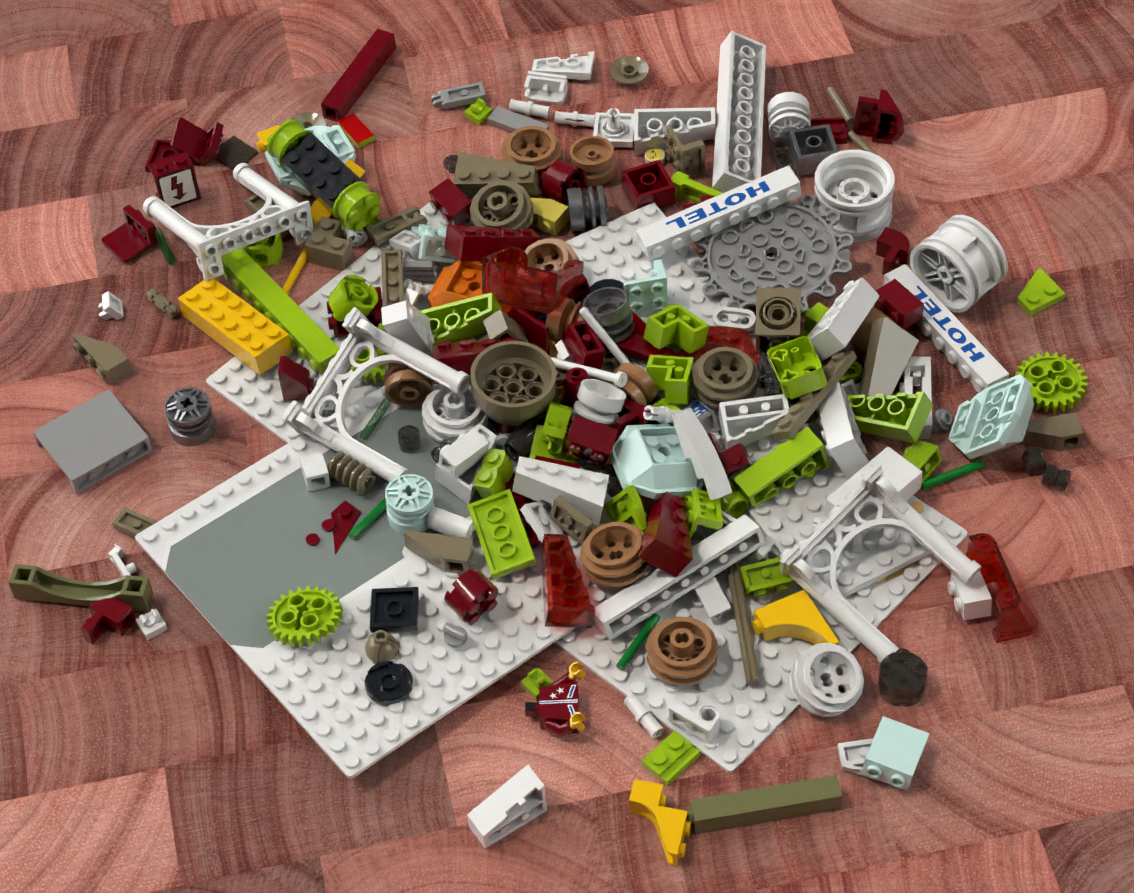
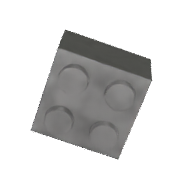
[789,124,838,176]

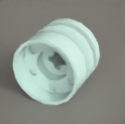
[385,474,434,534]

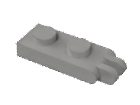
[431,82,486,109]

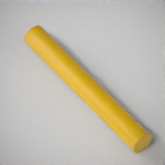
[282,247,307,295]

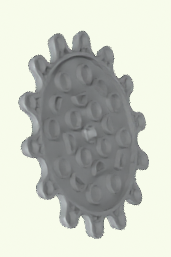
[690,194,854,316]

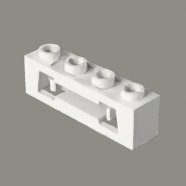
[899,356,932,439]

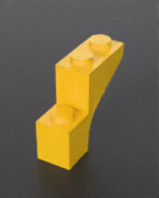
[629,779,691,867]

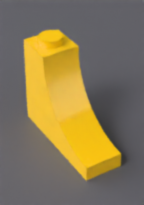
[752,590,839,646]

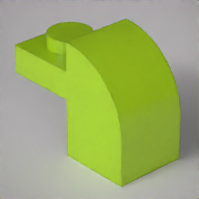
[540,402,572,444]

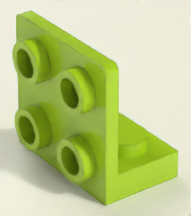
[684,488,723,540]

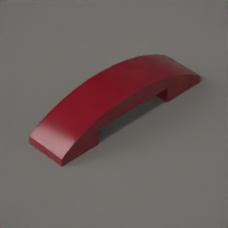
[602,333,680,362]

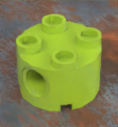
[242,233,284,267]
[328,275,378,322]

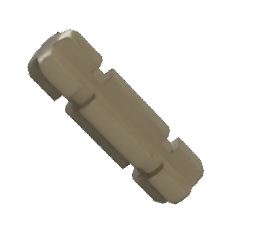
[147,288,180,318]

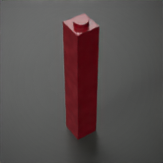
[321,28,396,122]

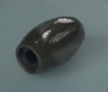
[504,412,547,463]

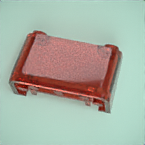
[482,246,584,313]
[966,533,1039,643]

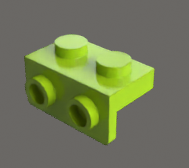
[739,557,794,597]

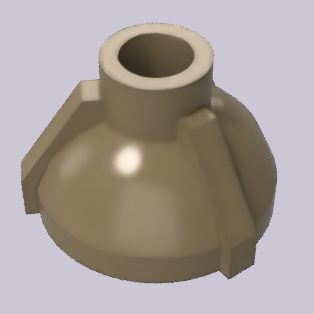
[365,630,401,664]

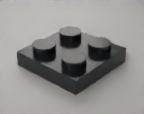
[370,587,419,633]

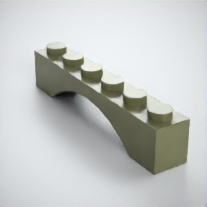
[9,564,153,612]

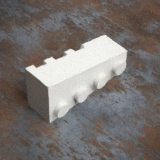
[634,107,715,156]
[807,277,880,362]
[816,382,870,479]
[512,456,609,526]

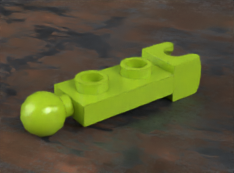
[671,171,723,203]

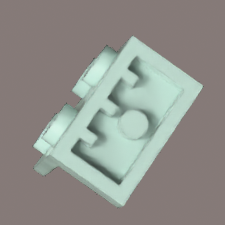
[411,224,458,263]
[624,259,668,313]

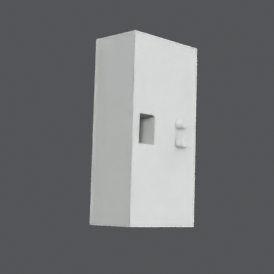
[825,447,923,538]

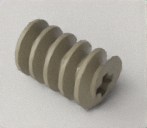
[327,451,376,496]

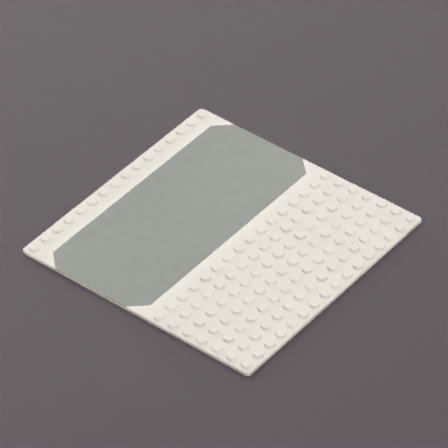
[135,384,648,779]

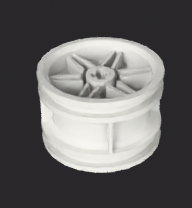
[814,150,895,243]
[910,215,1008,313]

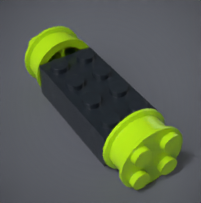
[267,119,381,231]

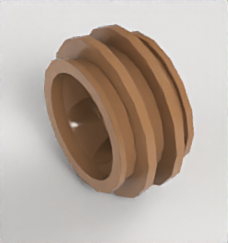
[501,126,562,182]
[516,238,581,299]
[580,522,650,588]
[646,617,718,686]

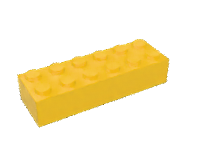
[177,278,294,375]

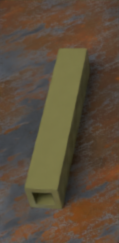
[686,775,842,834]

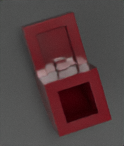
[876,227,910,275]
[81,598,136,645]

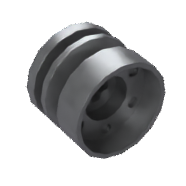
[567,185,608,232]
[583,287,635,344]
[164,387,216,446]

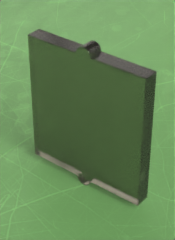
[215,136,259,171]

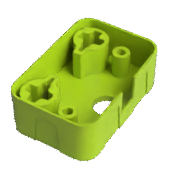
[767,336,827,399]

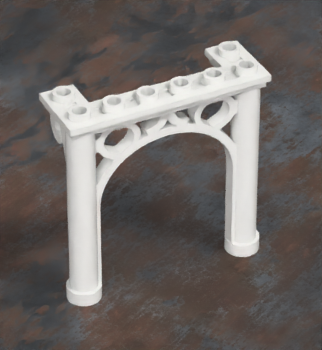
[143,163,314,281]
[281,307,471,483]
[780,462,982,667]

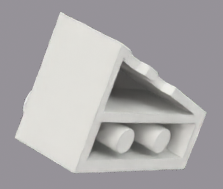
[381,300,434,354]

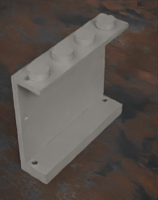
[33,389,152,494]

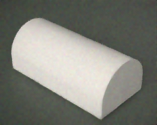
[427,507,477,540]

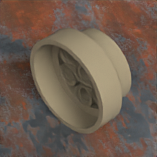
[471,341,556,426]

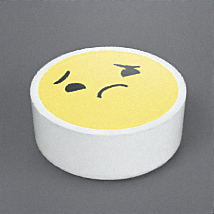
[645,148,665,164]

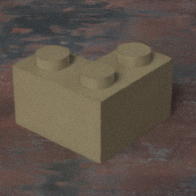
[304,217,354,271]
[477,309,529,343]

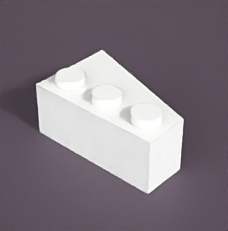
[718,394,789,450]
[434,423,497,504]
[467,765,547,848]

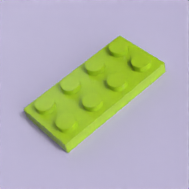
[467,489,537,580]

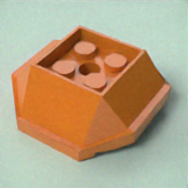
[428,260,523,315]

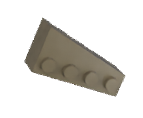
[453,152,540,199]

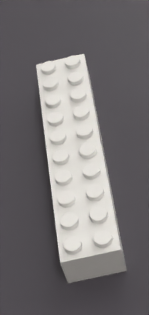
[712,31,766,193]

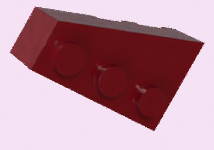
[305,500,361,555]

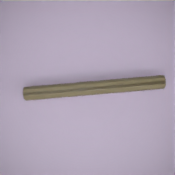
[727,564,759,685]

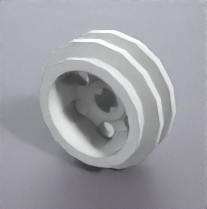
[422,385,488,445]
[789,643,864,717]

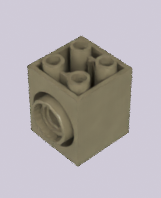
[755,286,802,355]

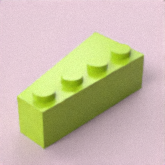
[733,426,831,508]

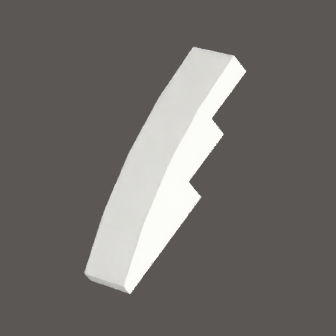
[671,408,732,500]

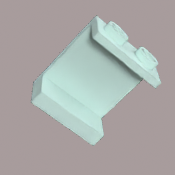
[861,716,929,791]

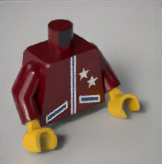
[525,662,587,737]

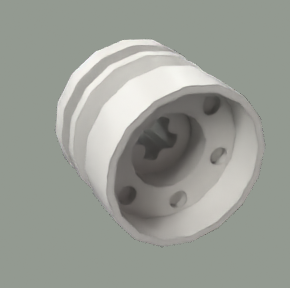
[768,92,811,146]
[570,379,626,429]

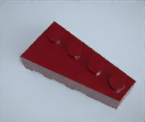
[430,338,522,385]

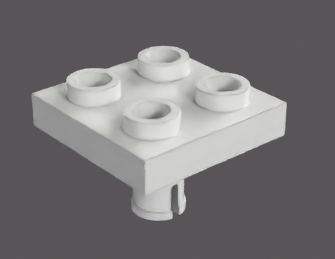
[593,108,634,148]

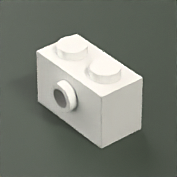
[947,570,992,620]

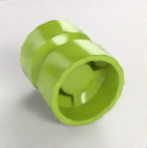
[720,479,749,519]

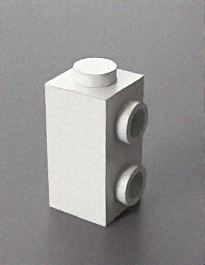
[438,428,489,479]

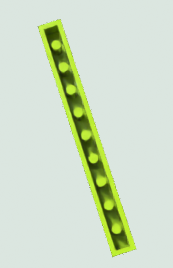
[221,248,340,376]

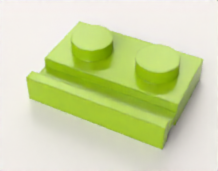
[642,730,701,786]

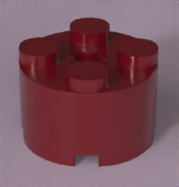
[540,159,587,206]
[444,569,498,625]

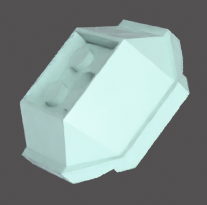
[265,125,356,196]
[948,374,1034,459]
[609,423,705,499]

